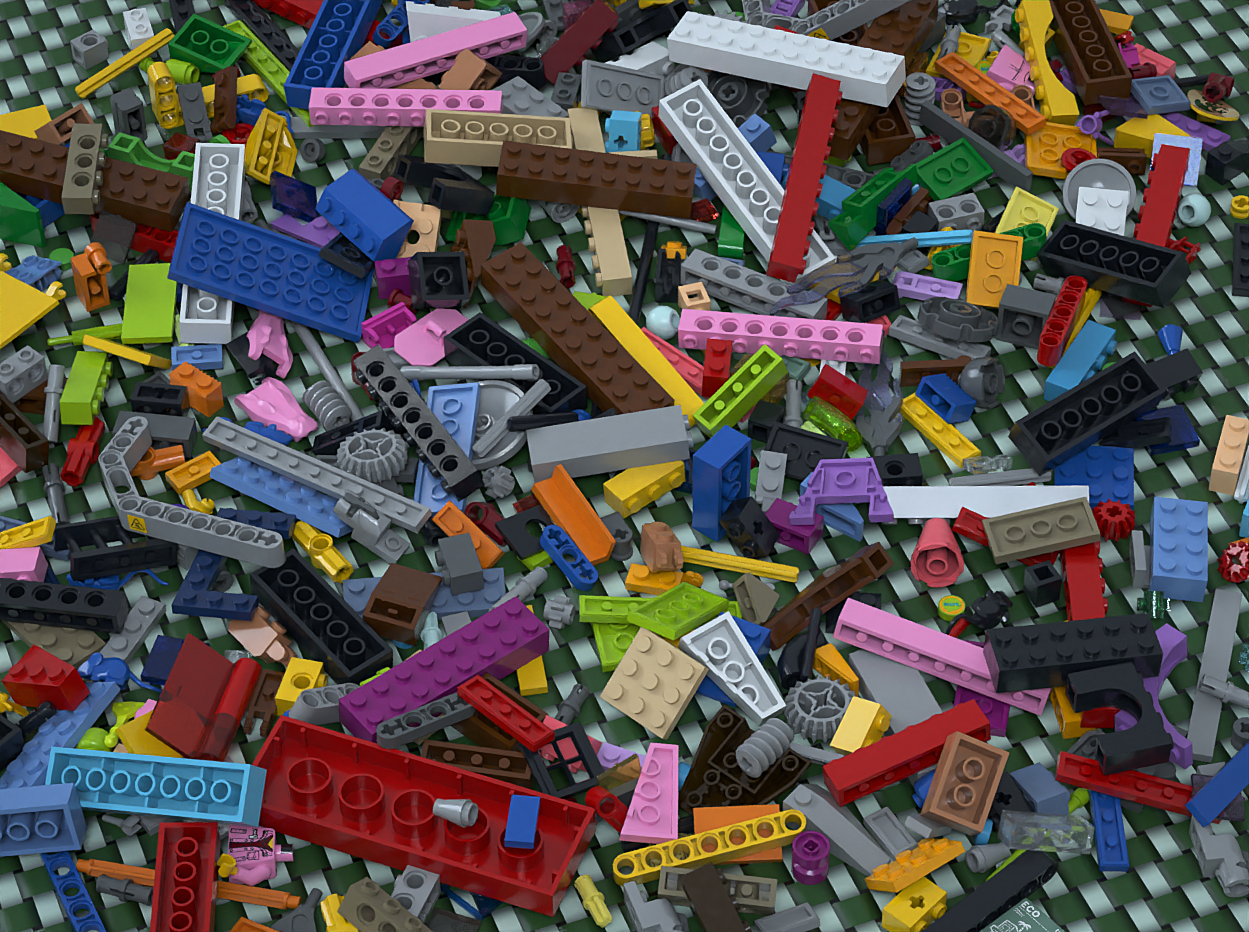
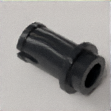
[420,516,444,546]

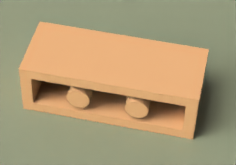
[1208,415,1249,496]

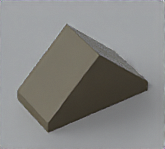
[732,573,780,626]

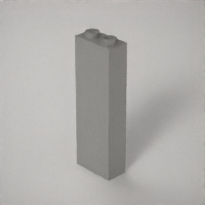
[526,405,693,483]
[848,649,943,786]

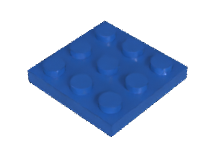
[1054,445,1134,510]

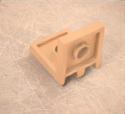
[393,200,453,259]

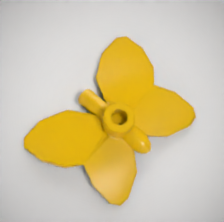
[0,692,29,717]

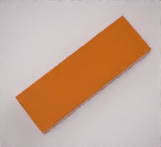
[432,500,505,569]

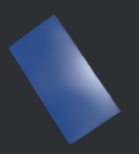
[504,795,541,849]

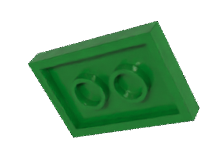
[916,137,994,201]

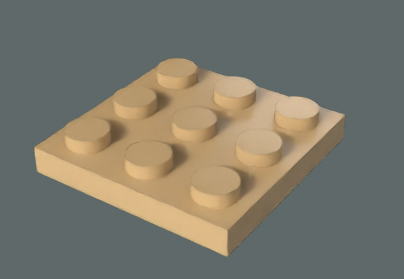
[600,627,709,740]

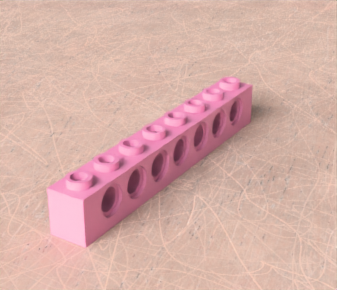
[309,88,503,127]
[678,309,883,364]

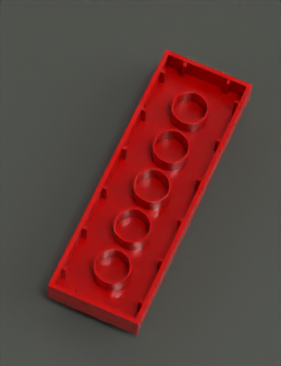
[252,715,596,917]

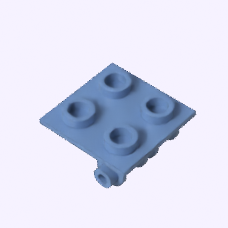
[5,255,62,291]

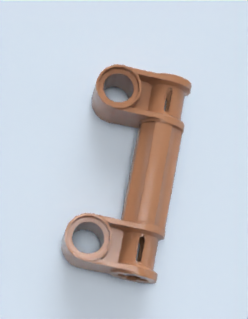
[940,85,1037,130]

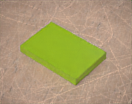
[591,597,641,672]

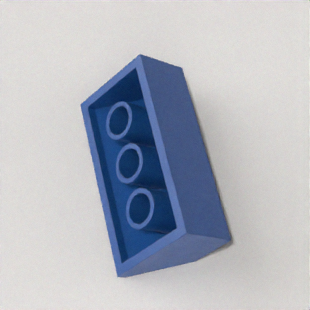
[315,169,414,261]

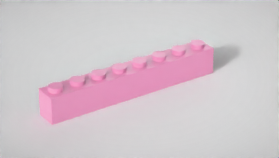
[344,12,527,89]
[833,598,1051,716]

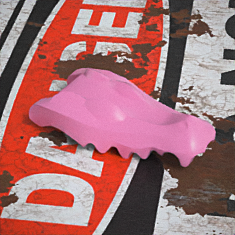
[246,309,293,379]
[234,377,318,442]

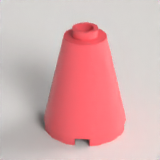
[910,518,964,587]

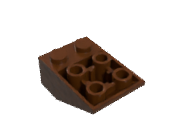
[450,219,496,308]
[363,563,443,646]

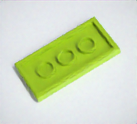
[121,263,178,344]
[627,582,729,641]

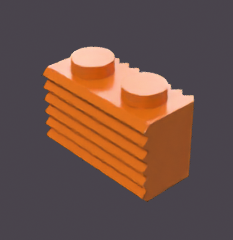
[169,362,224,417]

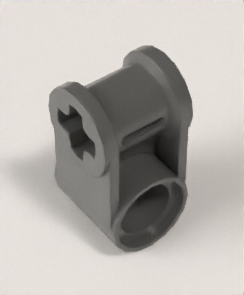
[600,512,633,561]

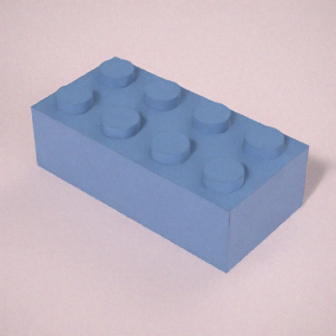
[1149,497,1208,602]
[0,783,87,857]

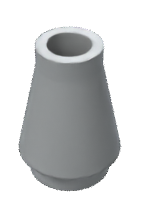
[433,798,478,828]
[966,842,1010,873]

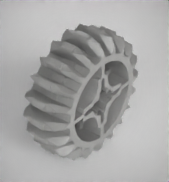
[337,428,408,484]
[784,675,856,743]

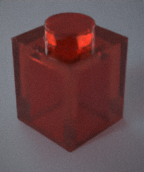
[163,132,200,160]

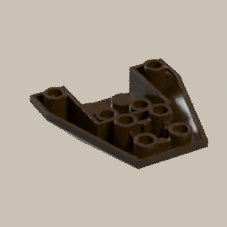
[678,705,812,815]

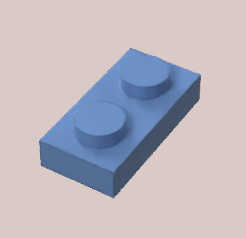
[171,344,223,371]

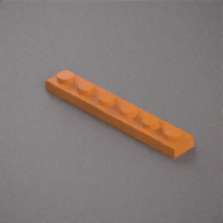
[935,52,1046,135]

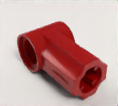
[585,786,629,834]

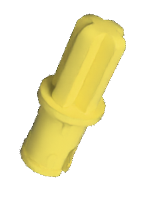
[574,875,612,928]

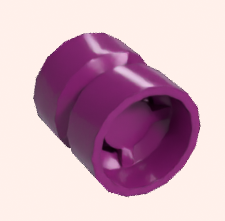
[791,831,830,885]

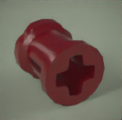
[388,288,419,315]

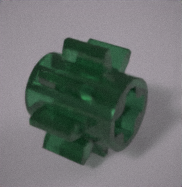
[1137,591,1170,619]

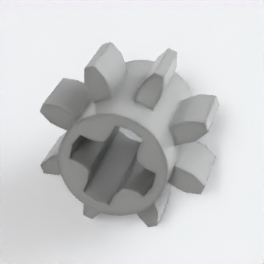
[482,465,515,499]
[543,595,576,629]

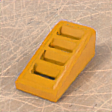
[813,643,859,697]

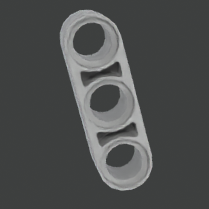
[289,683,360,725]

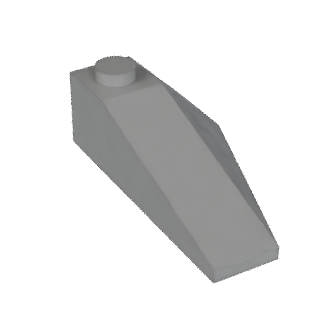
[783,784,891,877]

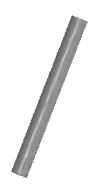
[619,210,716,234]

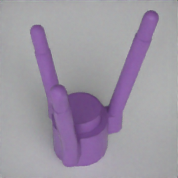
[1077,106,1122,146]

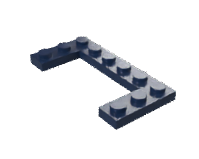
[171,508,297,621]

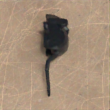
[938,0,1005,28]
[945,589,1013,635]

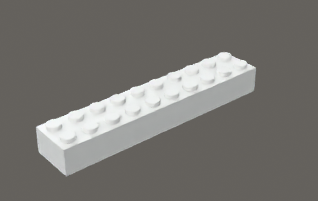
[667,11,906,107]
[659,79,836,289]
[179,143,246,344]

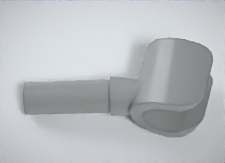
[102,814,142,836]

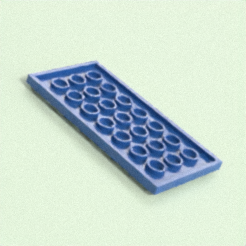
[167,202,374,343]

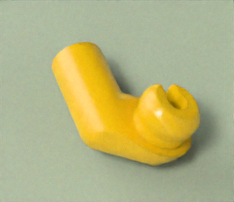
[182,489,215,515]

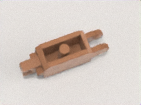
[640,522,684,572]
[228,605,297,667]

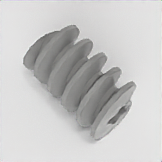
[664,66,708,98]
[904,72,936,126]
[302,380,352,431]
[736,718,794,778]

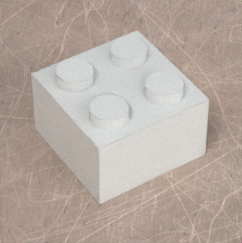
[1075,187,1128,236]

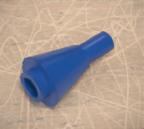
[1158,324,1183,356]

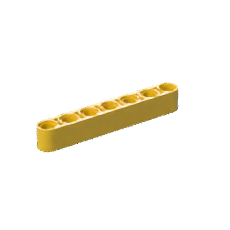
[588,295,704,428]
[613,809,806,887]

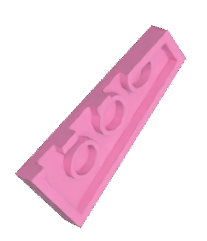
[619,743,679,844]

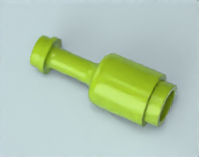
[139,57,200,85]

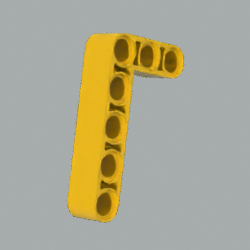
[147,62,269,129]

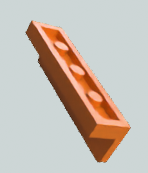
[531,464,616,566]

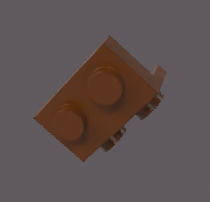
[1096,147,1147,175]

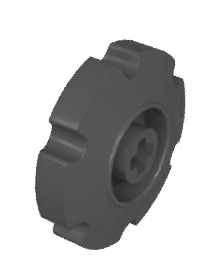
[707,70,770,128]
[917,297,999,342]

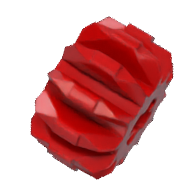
[1092,499,1135,543]

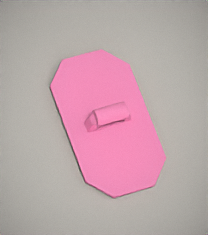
[394,308,468,367]

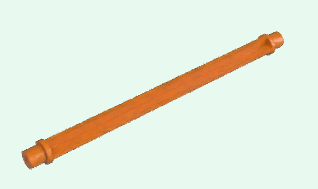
[76,859,302,910]

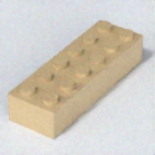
[424,109,572,167]

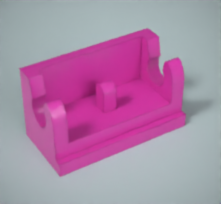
[361,302,417,349]

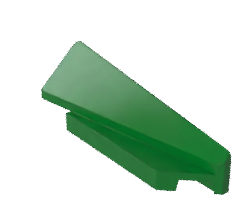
[828,164,918,251]

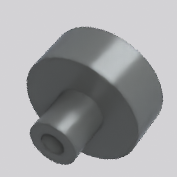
[300,138,325,162]

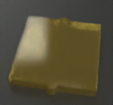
[597,753,641,790]

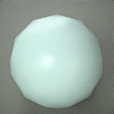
[1177,193,1211,227]
[646,305,680,340]

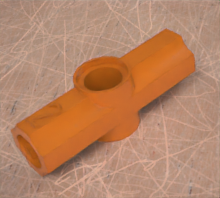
[130,445,185,480]

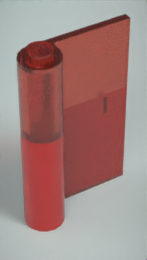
[145,633,262,762]

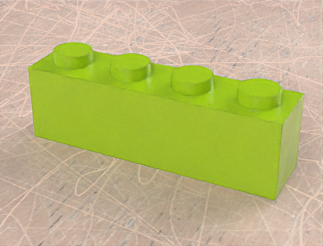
[692,344,788,439]
[60,351,113,425]

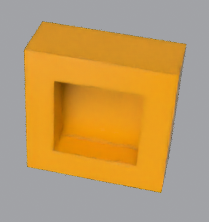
[661,241,687,259]

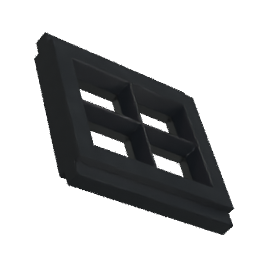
[519,722,608,799]

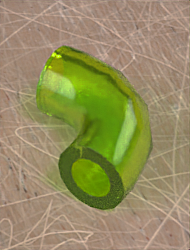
[804,396,862,452]

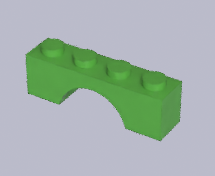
[108,132,195,192]

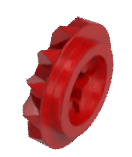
[222,123,254,147]
[1061,148,1097,173]
[1217,540,1249,583]

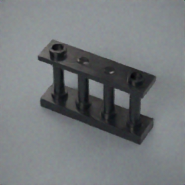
[54,516,177,581]

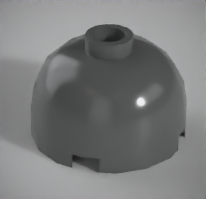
[958,357,1005,408]

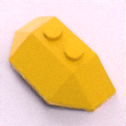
[245,108,297,185]

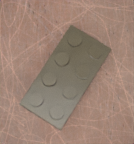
[982,497,1101,564]
[2,621,106,670]

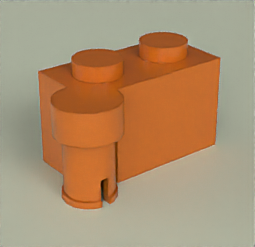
[70,242,112,312]

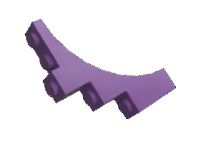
[1114,623,1193,769]

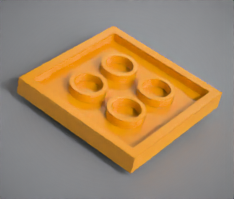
[1024,122,1097,179]

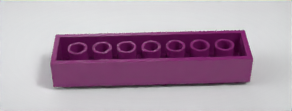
[338,596,550,744]

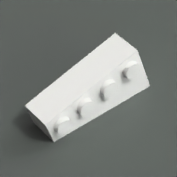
[406,1,501,42]
[605,41,675,115]
[678,611,786,726]

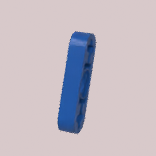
[540,525,598,591]

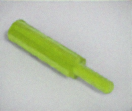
[47,323,123,346]

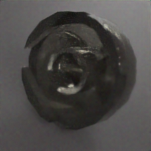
[968,104,1017,151]

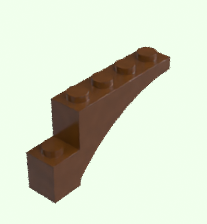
[762,542,894,651]

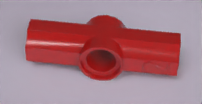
[60,416,105,487]

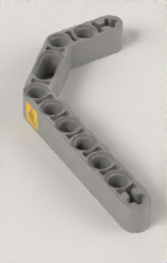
[742,0,910,41]
[98,416,286,568]

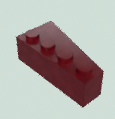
[540,0,619,85]

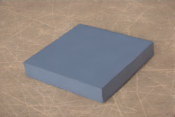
[1130,75,1191,115]

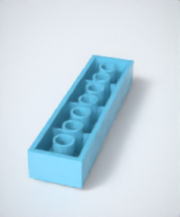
[45,746,267,827]

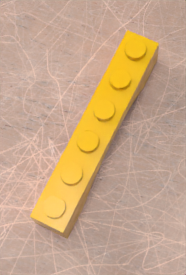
[1015,0,1079,126]

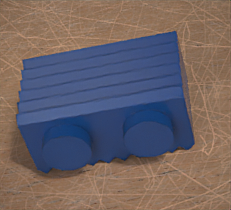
[915,373,976,424]

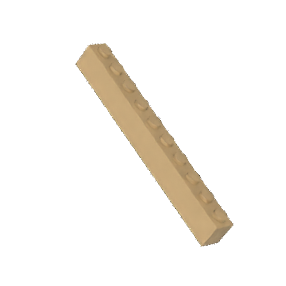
[568,108,632,296]

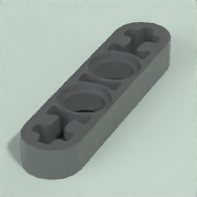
[376,692,475,749]

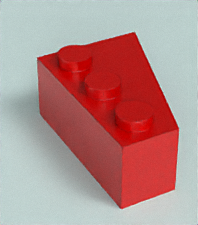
[2,644,90,711]

